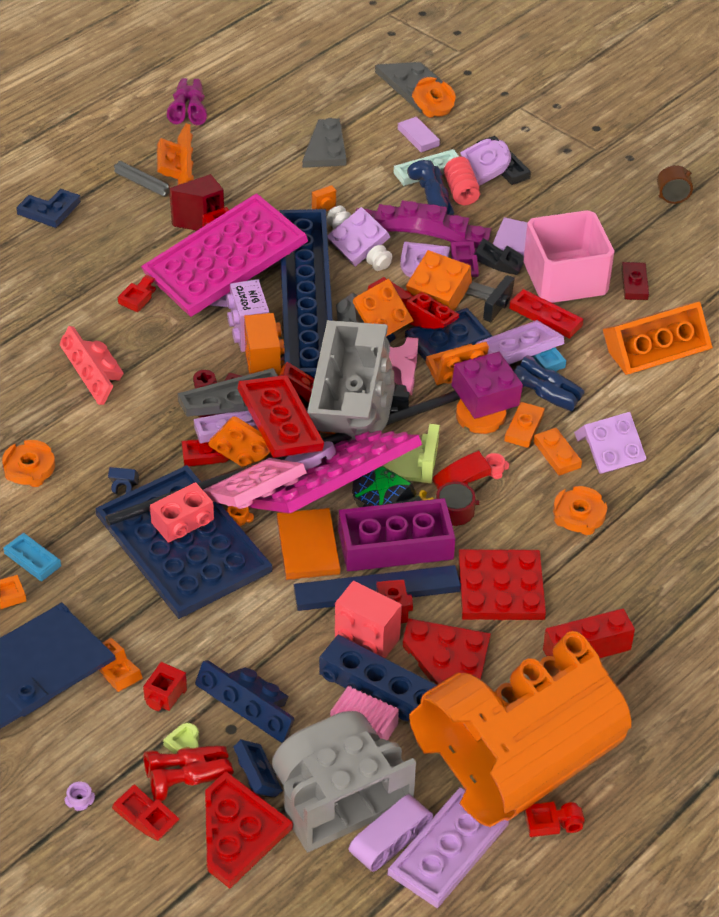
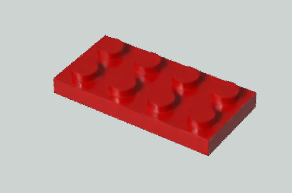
[238,375,324,458]

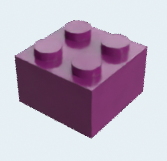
[452,351,523,419]

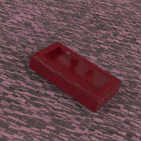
[621,262,649,300]

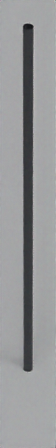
[105,369,515,526]

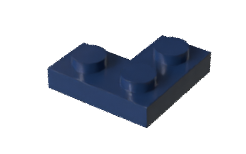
[16,189,81,228]

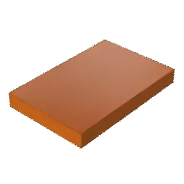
[277,508,340,580]

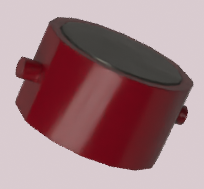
[436,482,479,526]

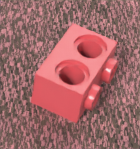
[150,482,214,543]

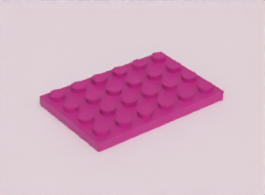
[141,193,308,317]
[248,430,422,513]

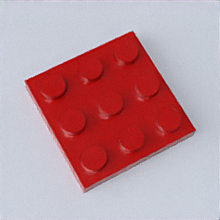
[458,549,546,620]

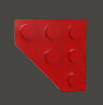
[402,618,491,685]
[205,772,293,889]

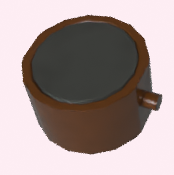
[657,165,693,204]

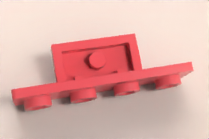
[60,326,124,405]

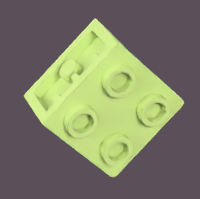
[382,424,440,484]

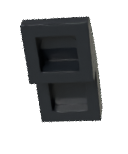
[473,238,524,275]

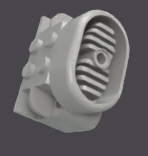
[307,320,395,442]
[272,711,416,853]

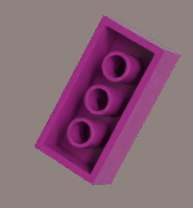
[338,498,455,572]

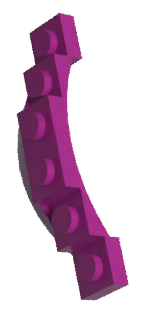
[355,200,491,248]

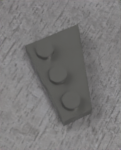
[302,118,346,168]

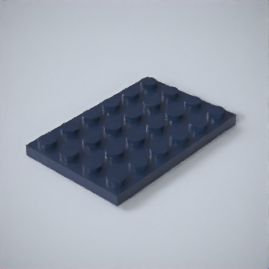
[95,465,272,619]

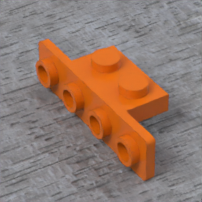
[157,123,194,185]

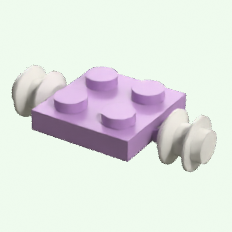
[326,206,392,271]

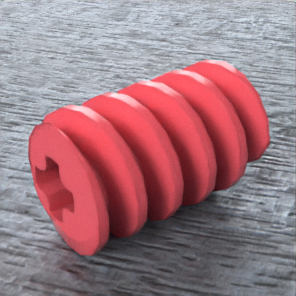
[444,156,480,206]

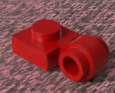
[524,802,585,837]

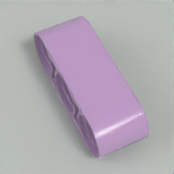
[349,794,433,872]

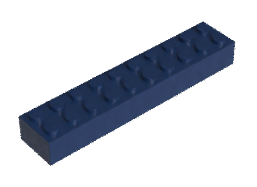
[279,209,333,379]

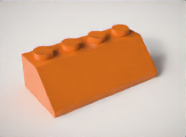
[602,301,713,375]

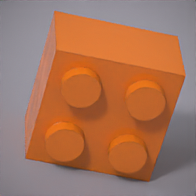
[406,250,472,312]
[244,313,285,376]

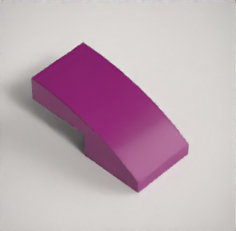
[450,241,479,277]

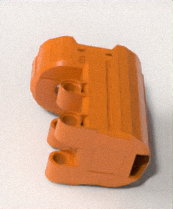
[409,631,631,827]

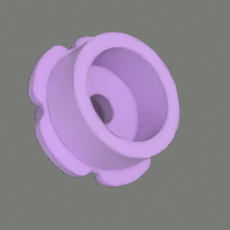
[65,782,95,811]

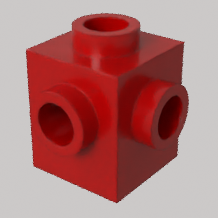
[376,580,413,623]

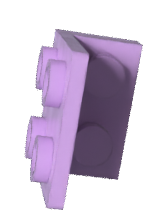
[574,412,646,474]

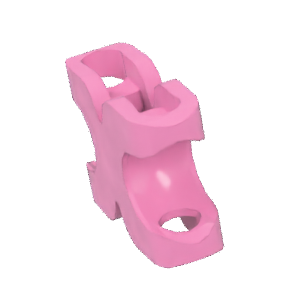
[389,337,418,395]

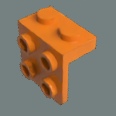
[353,279,413,336]
[425,342,489,385]
[208,416,270,467]

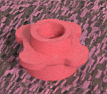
[485,453,509,479]

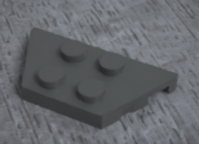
[375,62,443,113]

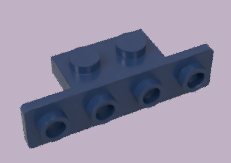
[195,660,294,743]

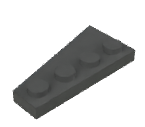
[178,368,278,417]

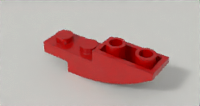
[368,277,459,329]

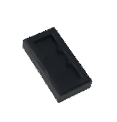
[483,275,515,323]

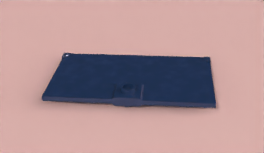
[0,602,116,729]

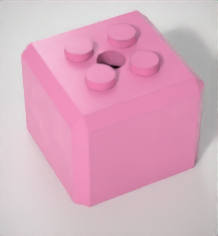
[523,210,614,303]

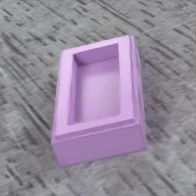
[398,117,440,152]

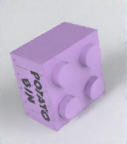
[226,279,269,352]

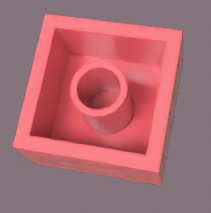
[335,581,402,658]

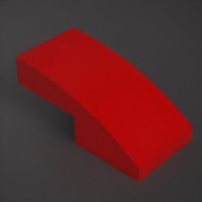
[432,451,492,489]
[112,784,179,841]

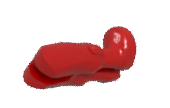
[143,746,234,802]

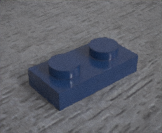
[233,739,283,798]

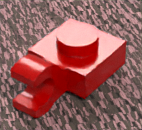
[117,275,156,313]

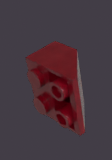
[169,174,224,231]

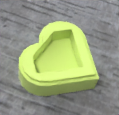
[163,723,199,754]

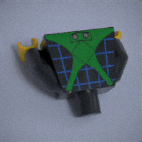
[352,466,434,507]

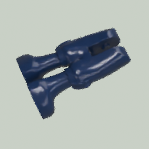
[407,160,454,215]
[514,355,585,411]

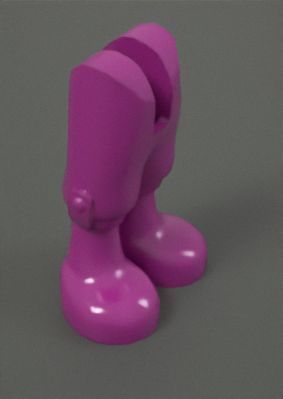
[167,78,207,125]

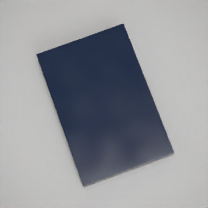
[405,308,492,361]

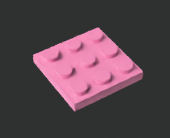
[203,458,306,509]

